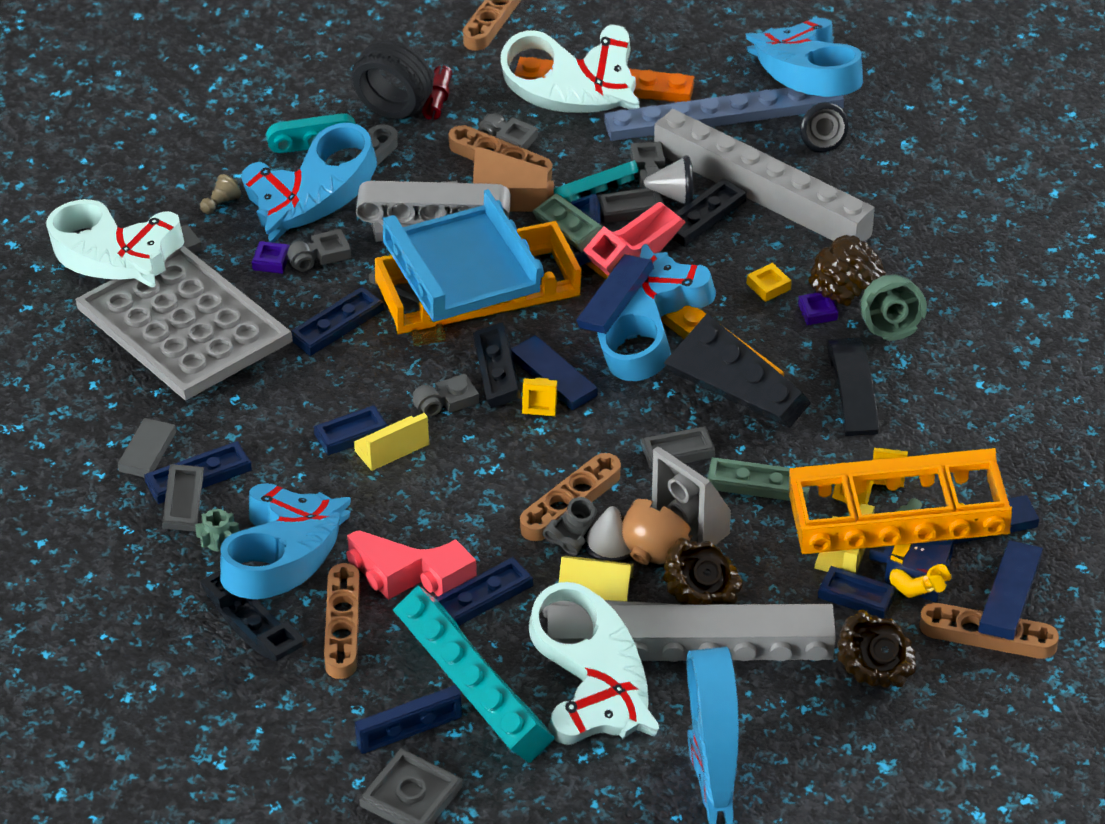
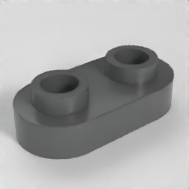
[349,124,398,166]

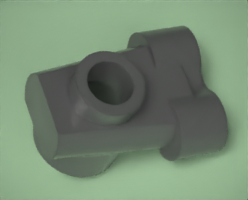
[542,497,598,556]

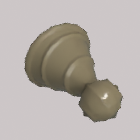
[200,174,241,214]

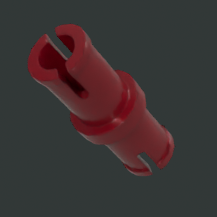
[422,65,453,120]

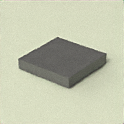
[359,748,463,824]

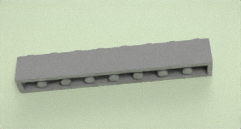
[654,109,875,241]
[548,604,836,662]

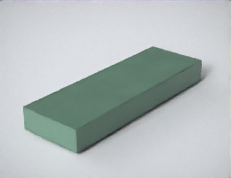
[532,193,603,253]
[707,457,810,503]

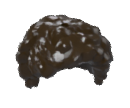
[808,235,886,307]
[663,538,743,605]
[837,609,917,688]

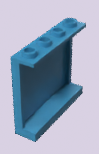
[383,189,544,322]

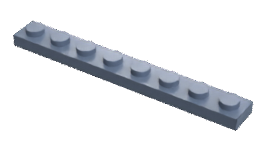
[604,87,844,141]

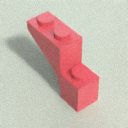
[583,202,686,276]
[346,531,477,600]

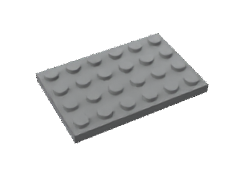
[75,246,293,401]

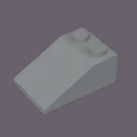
[652,446,731,545]

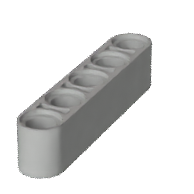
[356,181,511,224]

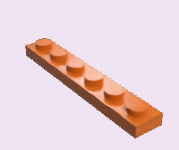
[515,57,694,102]

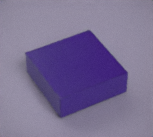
[252,241,290,274]
[798,293,838,325]

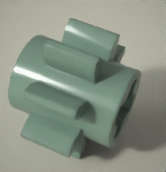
[195,509,239,552]

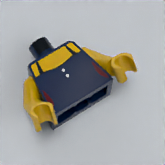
[869,503,965,603]

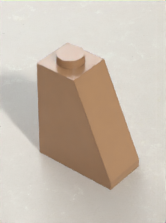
[473,147,554,212]

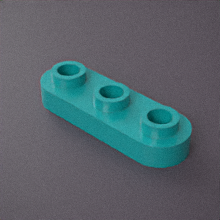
[266,113,356,153]
[554,160,639,202]

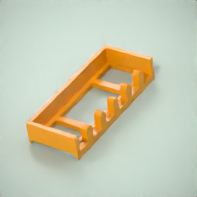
[375,221,581,335]
[789,448,1012,554]

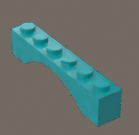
[393,585,556,763]

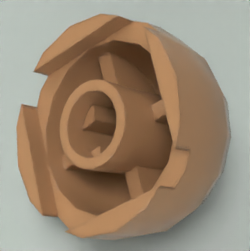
[622,499,693,565]

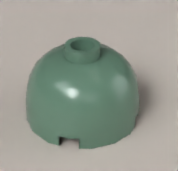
[860,274,927,341]

